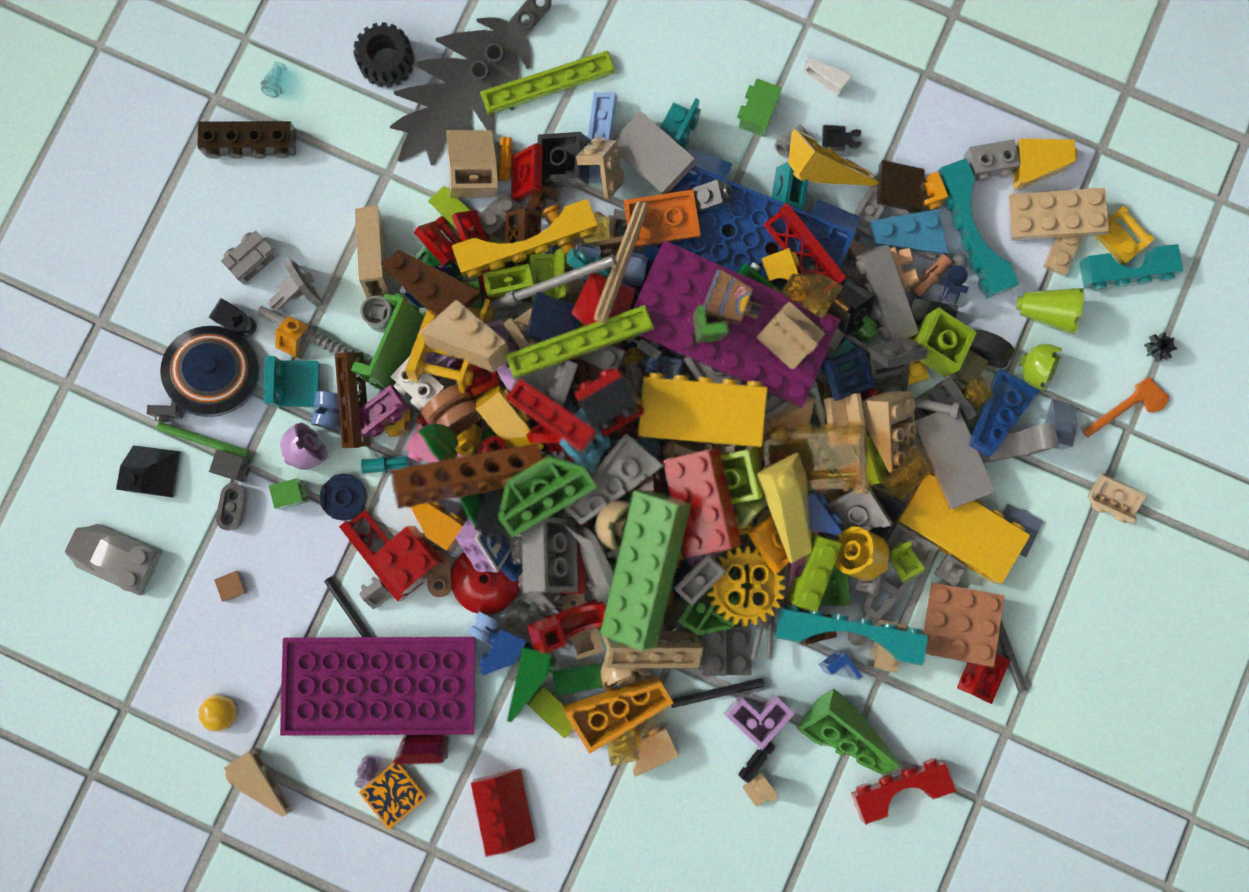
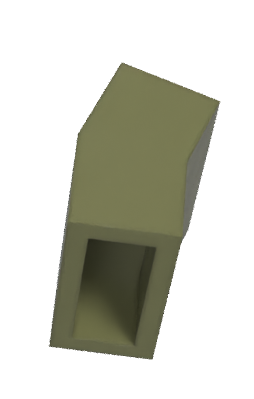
[949,350,988,387]

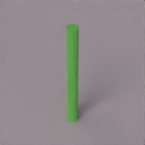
[157,422,249,459]

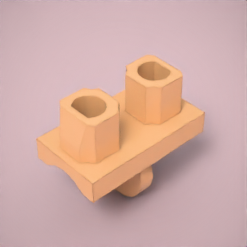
[890,247,920,292]

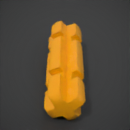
[497,137,513,182]

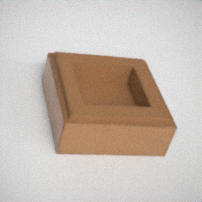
[214,571,247,602]

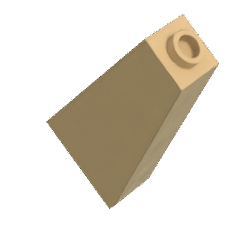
[355,206,392,298]

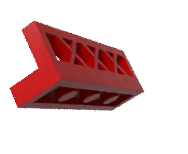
[763,203,846,299]
[451,210,501,302]
[339,510,424,602]

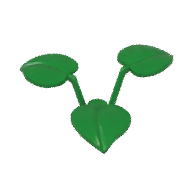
[417,423,508,527]

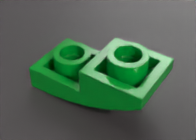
[553,663,604,696]

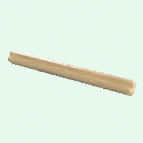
[594,201,649,323]

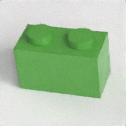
[737,78,782,137]

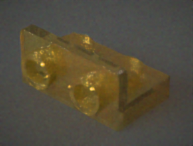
[607,727,643,766]

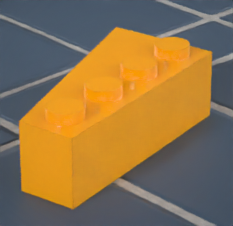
[563,676,673,754]

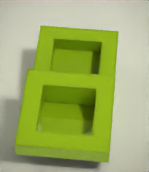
[527,686,574,739]

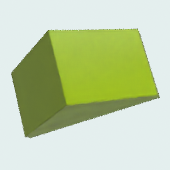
[483,264,534,298]

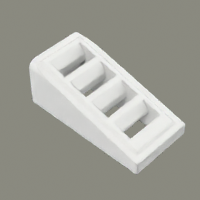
[802,57,852,96]

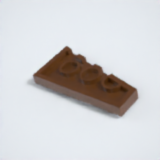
[381,249,481,317]

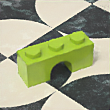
[786,531,841,612]

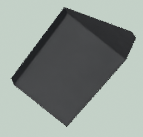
[474,488,512,547]

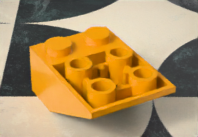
[411,502,466,552]

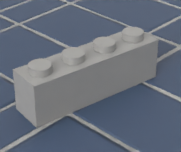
[855,245,919,342]

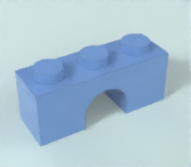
[571,242,648,288]

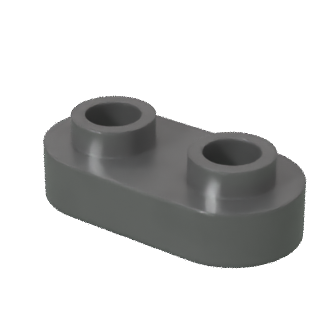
[216,483,247,531]

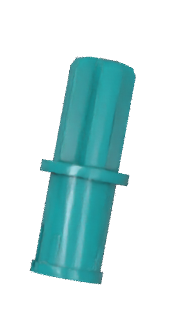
[361,455,409,474]

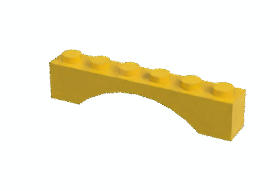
[452,198,597,278]

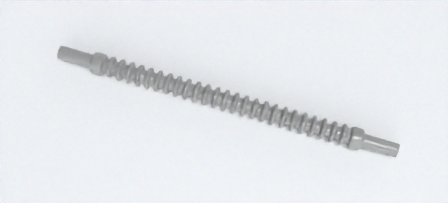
[258,306,372,366]

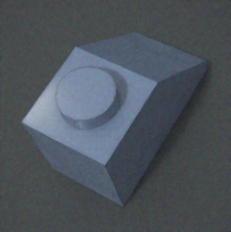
[1045,399,1078,450]

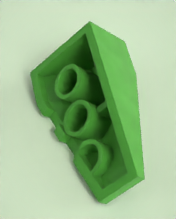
[797,688,901,775]

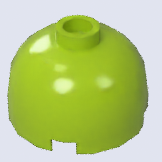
[1019,343,1063,392]

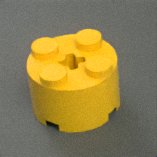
[834,527,889,581]

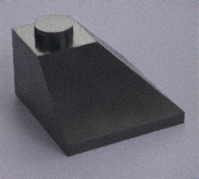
[116,445,181,498]

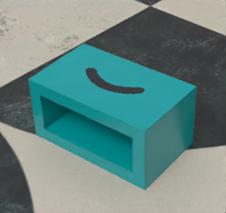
[771,162,808,211]

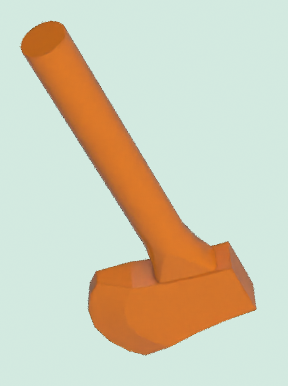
[1082,377,1169,438]

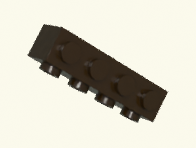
[197,121,296,159]

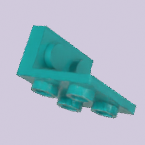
[660,98,701,149]
[264,356,320,407]

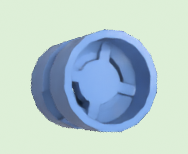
[311,391,341,429]

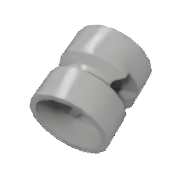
[360,296,394,332]

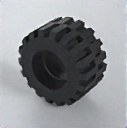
[353,22,415,88]

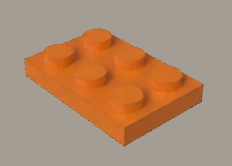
[623,189,701,248]

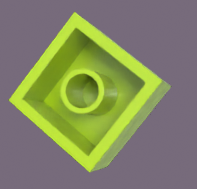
[913,308,977,377]
[721,448,765,504]

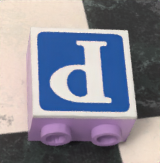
[456,518,519,572]

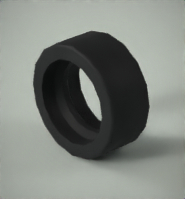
[969,330,1015,368]

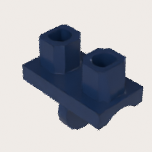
[938,265,969,304]

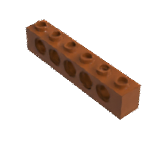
[391,443,543,509]

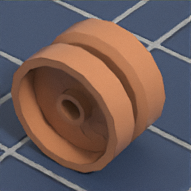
[421,384,482,437]

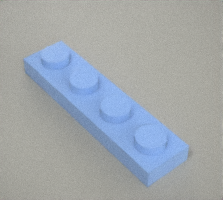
[588,92,618,183]

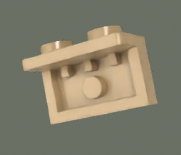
[1087,473,1147,524]

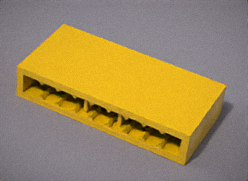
[638,373,767,447]
[894,472,1030,584]

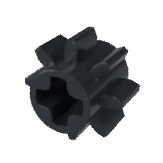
[1144,332,1177,362]

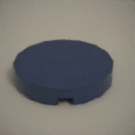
[319,474,368,521]

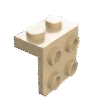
[576,137,624,199]

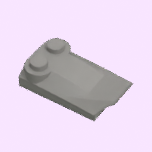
[64,524,162,595]
[564,524,614,604]

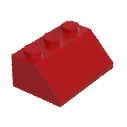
[470,768,536,857]

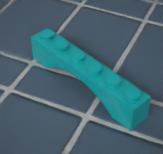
[938,158,1019,299]
[775,605,928,666]

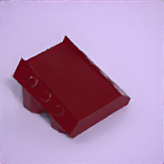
[393,735,449,765]

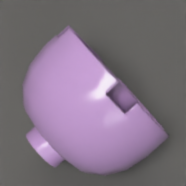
[280,422,328,470]

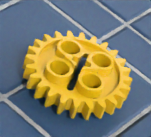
[707,546,786,626]

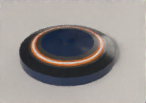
[160,326,259,417]

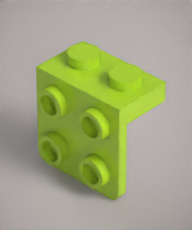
[529,249,569,302]

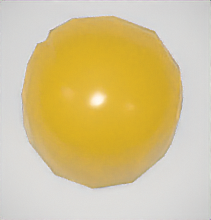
[199,693,237,732]

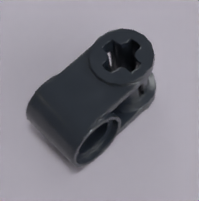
[208,298,257,337]

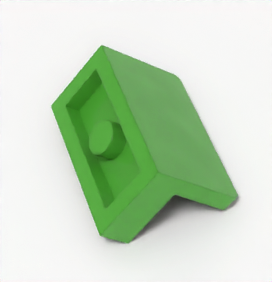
[693,305,727,343]

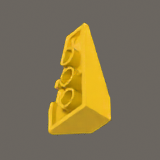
[788,129,879,186]

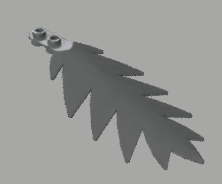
[390,0,552,165]

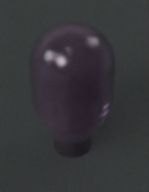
[354,755,380,788]

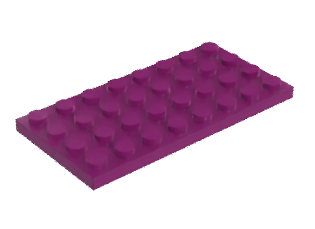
[633,241,840,408]
[280,636,476,736]

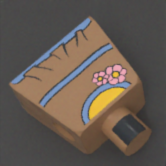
[703,269,762,325]

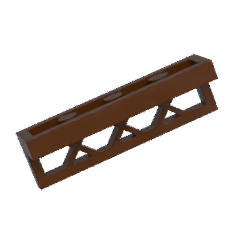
[505,208,541,304]
[335,352,371,448]

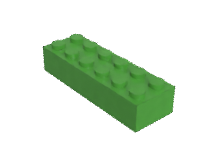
[600,490,691,651]

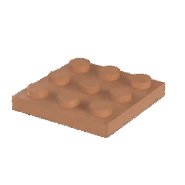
[923,582,1005,668]

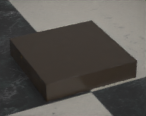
[877,160,925,213]

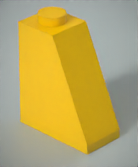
[1013,138,1078,190]

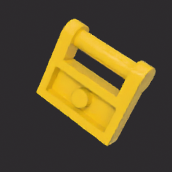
[1094,204,1155,265]

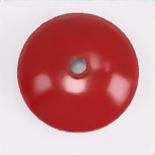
[451,552,520,615]

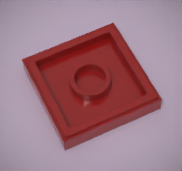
[511,143,542,201]

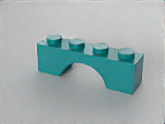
[1079,244,1183,291]

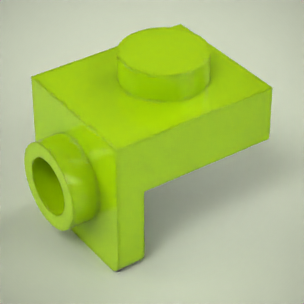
[888,541,925,583]

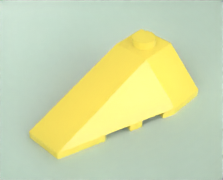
[756,453,812,563]

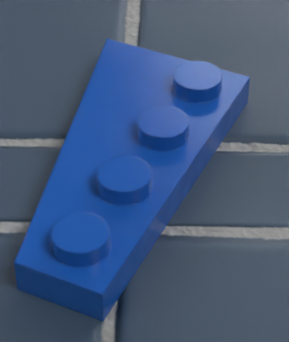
[968,368,1040,457]

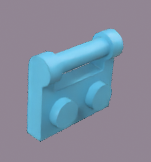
[559,409,612,474]

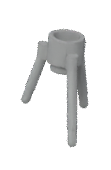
[743,605,775,659]

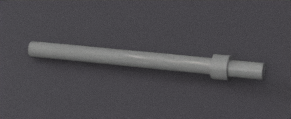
[491,255,617,310]

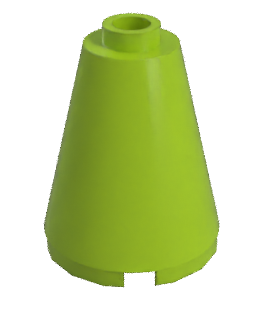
[1016,288,1085,335]

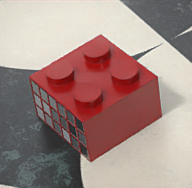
[371,526,445,595]

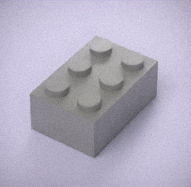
[522,517,578,593]

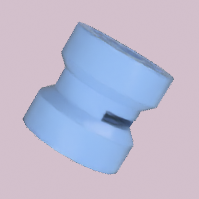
[467,611,500,644]

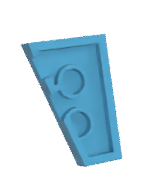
[870,209,948,255]

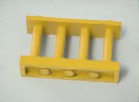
[405,299,494,393]

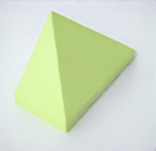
[734,497,768,529]

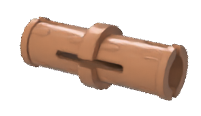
[910,254,953,298]

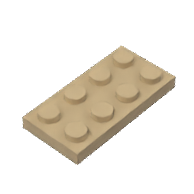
[1008,188,1109,241]

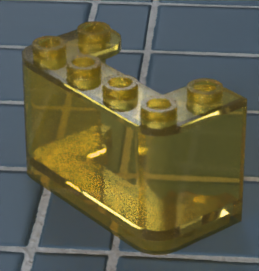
[763,421,870,494]

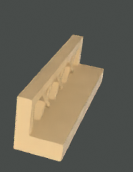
[602,631,703,668]

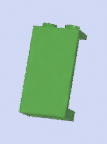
[351,293,424,390]

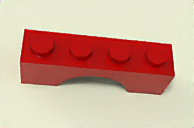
[527,598,607,654]
[850,758,956,825]

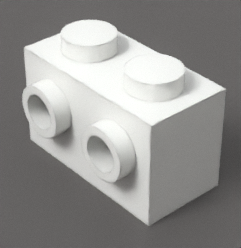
[390,356,445,411]

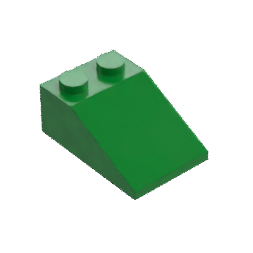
[507,646,557,722]

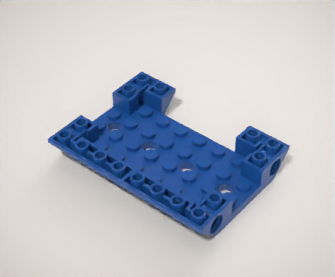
[643,146,860,311]

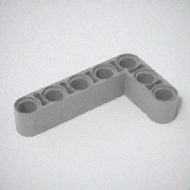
[926,423,1059,472]

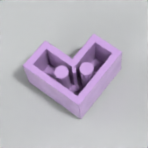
[724,695,795,750]

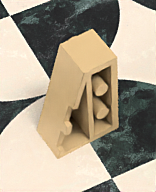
[420,300,510,372]

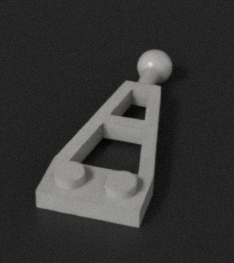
[854,186,967,268]
[848,523,939,646]

